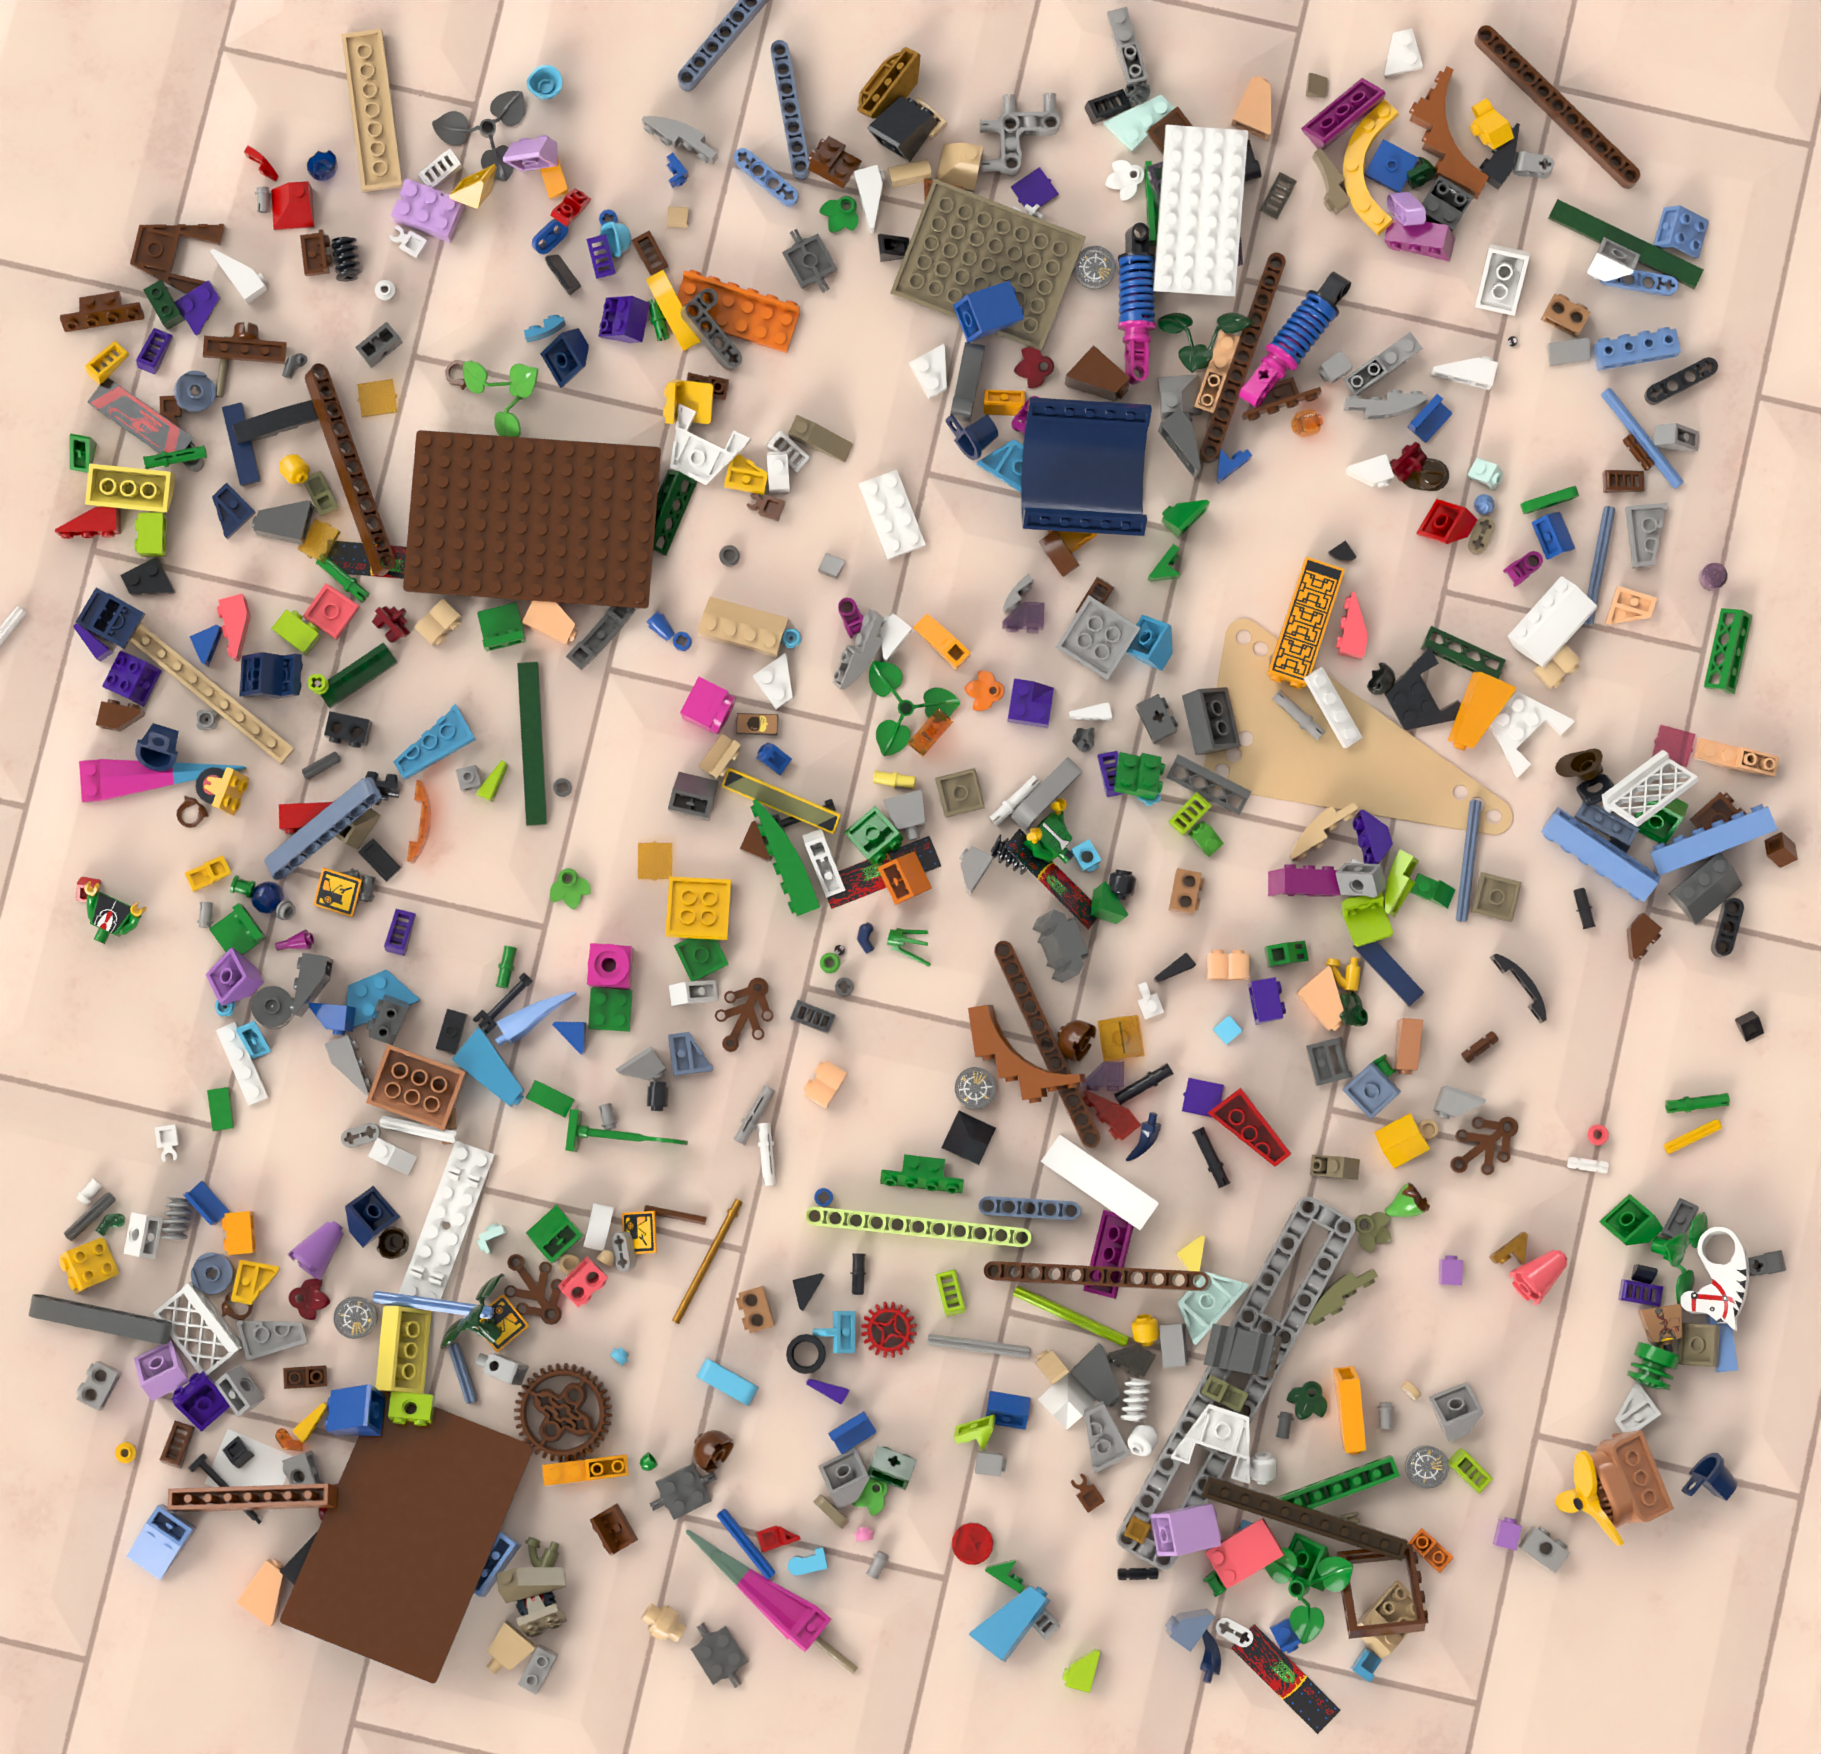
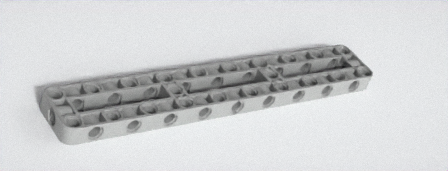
[1116,1197,1356,1570]

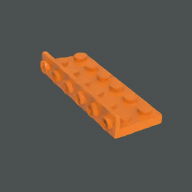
[677,270,801,353]

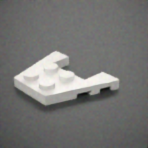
[670,404,751,486]
[1490,691,1575,778]
[1170,1404,1250,1484]

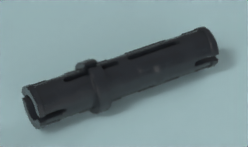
[1114,1063,1174,1106]
[1192,1127,1231,1188]

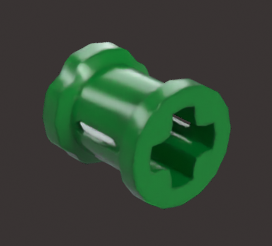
[230,875,256,898]
[1372,1054,1396,1077]
[1203,1570,1227,1597]

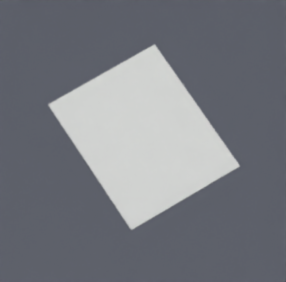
[205,1429,294,1511]

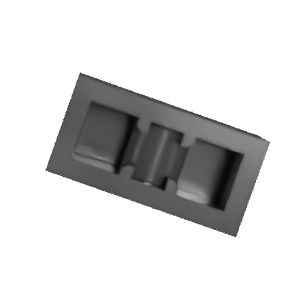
[355,322,403,368]
[1135,694,1178,744]

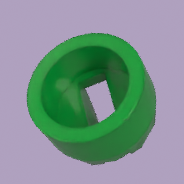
[639,1452,658,1471]

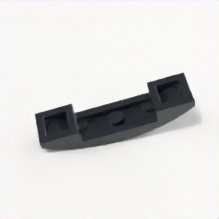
[1490,954,1547,1023]

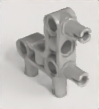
[980,93,1060,176]

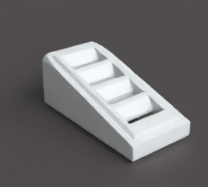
[418,149,463,188]
[765,430,811,473]
[1068,702,1112,721]

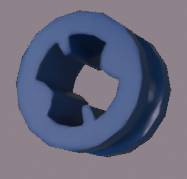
[599,209,618,226]
[673,632,692,651]
[814,1188,833,1207]

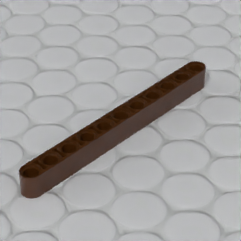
[1474,25,1640,189]
[1200,252,1286,463]
[305,363,396,576]
[994,941,1100,1148]
[984,1261,1212,1292]

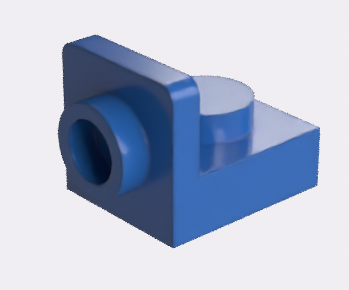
[666,152,689,188]
[756,742,792,775]
[1270,1618,1301,1653]

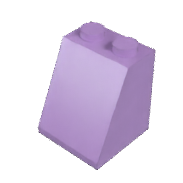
[1150,1504,1221,1556]

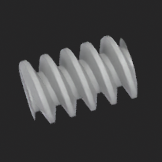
[160,1196,192,1240]

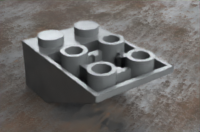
[290,953,333,1017]

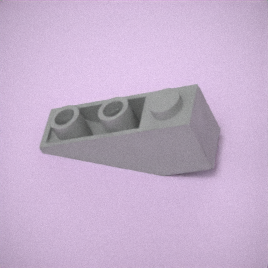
[325,1035,372,1095]

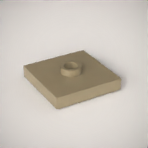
[935,768,985,818]
[1471,872,1522,923]
[1678,1323,1720,1367]

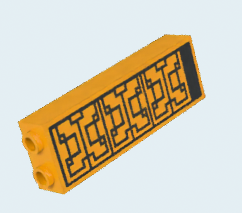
[1266,557,1345,689]

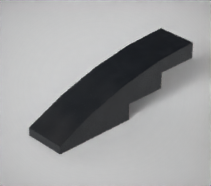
[232,400,319,445]

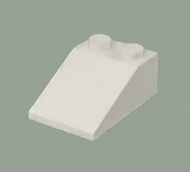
[1475,244,1529,316]

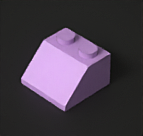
[503,135,558,172]
[134,1340,189,1401]

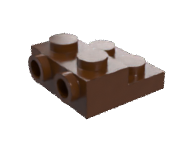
[808,136,862,188]
[1689,792,1746,830]

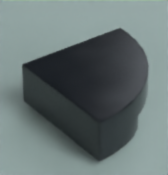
[1328,540,1357,561]

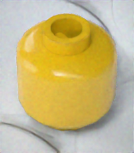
[279,454,310,485]
[1131,1314,1160,1346]

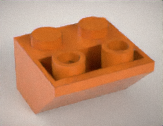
[877,851,932,906]

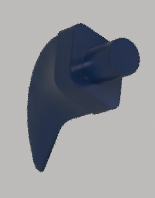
[1126,1112,1161,1161]
[1200,1629,1221,1684]

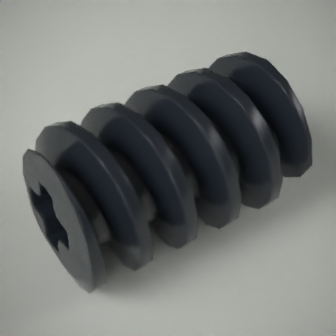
[331,236,361,282]
[990,834,1028,875]

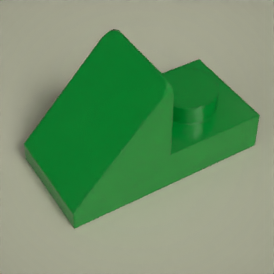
[1147,544,1180,582]
[1410,873,1456,909]
[985,1559,1025,1593]

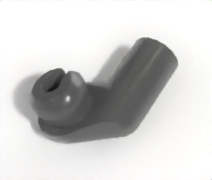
[282,353,308,379]

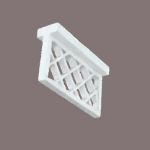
[1602,750,1699,827]
[153,1282,243,1375]

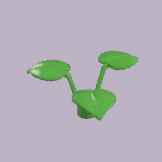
[463,361,538,437]

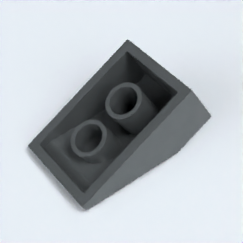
[1158,408,1201,479]

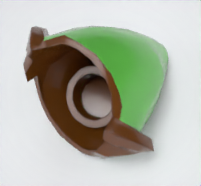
[1384,1183,1430,1217]

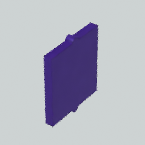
[1011,167,1059,213]
[1182,1078,1224,1118]

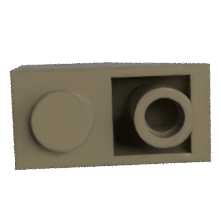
[335,808,381,850]
[1310,1155,1360,1180]

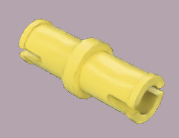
[873,770,916,789]

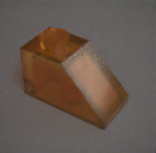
[907,708,954,757]

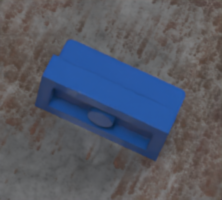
[1407,394,1452,443]
[1531,512,1575,560]
[183,1181,231,1226]
[985,1391,1031,1430]
[828,1411,876,1454]

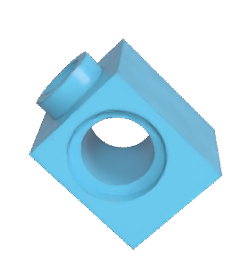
[1071,839,1102,873]

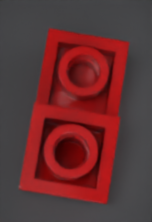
[550,188,591,227]

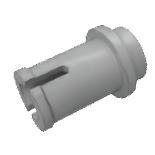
[255,187,271,213]
[197,902,213,928]
[598,1103,617,1130]
[1377,1402,1394,1429]
[866,1551,889,1579]

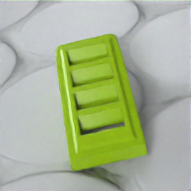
[476,760,508,802]
[1168,792,1212,836]
[935,1269,966,1317]
[1447,1448,1493,1494]

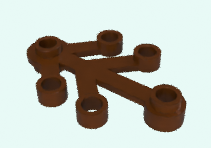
[715,978,774,1052]
[1450,1117,1518,1175]
[504,1254,562,1325]

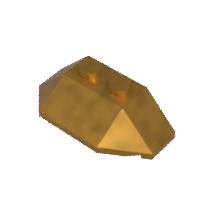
[857,47,921,119]

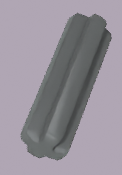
[302,752,341,779]

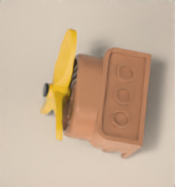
[1555,1430,1674,1546]

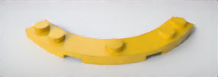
[1343,99,1399,236]

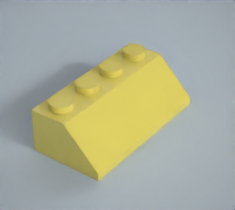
[85,464,176,513]
[375,1306,432,1394]

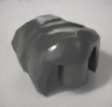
[1072,728,1095,752]

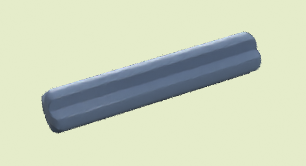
[448,1343,477,1404]

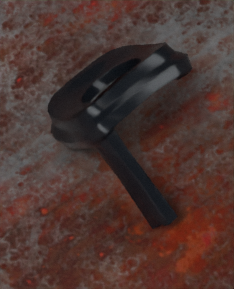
[1576,774,1614,813]

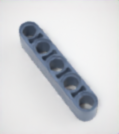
[978,1196,1081,1220]

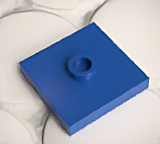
[1364,139,1419,193]

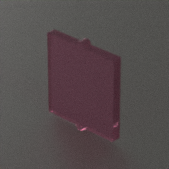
[1652,725,1695,767]

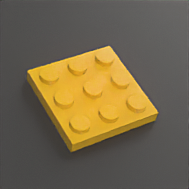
[665,876,731,940]

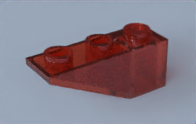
[1082,1090,1141,1141]

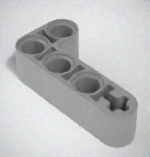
[1011,757,1083,831]

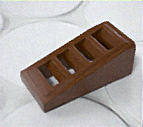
[631,230,669,276]
[1602,470,1645,493]
[1075,576,1114,613]
[160,1421,195,1469]

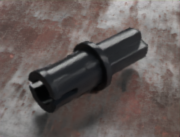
[1573,888,1596,929]
[850,1253,866,1295]

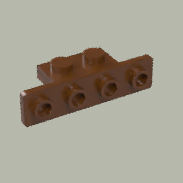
[60,291,144,332]
[1242,377,1322,421]

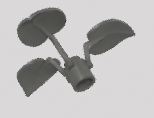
[432,91,525,182]

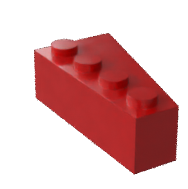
[1208,1088,1292,1167]

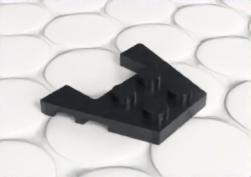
[1384,647,1461,730]

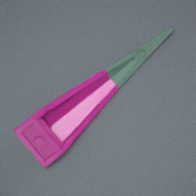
[686,1530,831,1652]

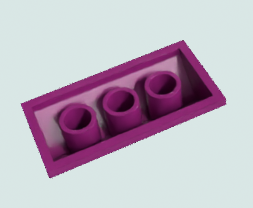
[1301,78,1386,151]
[1083,1210,1134,1299]

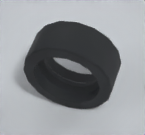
[786,1334,826,1374]

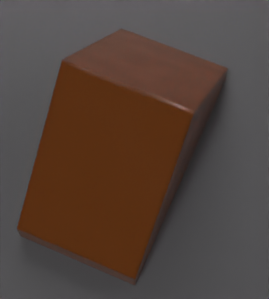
[740,821,771,862]

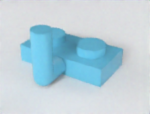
[812,1311,855,1353]

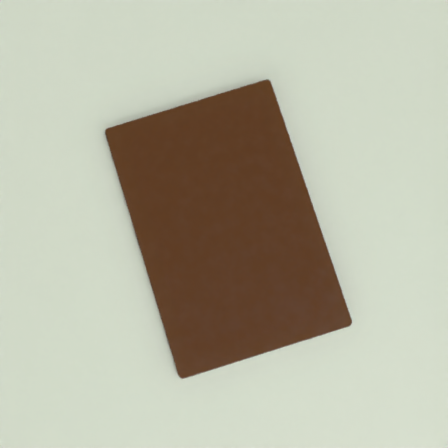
[403,430,661,609]
[280,1391,534,1684]

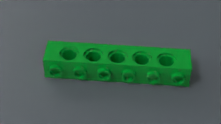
[1277,1455,1400,1509]

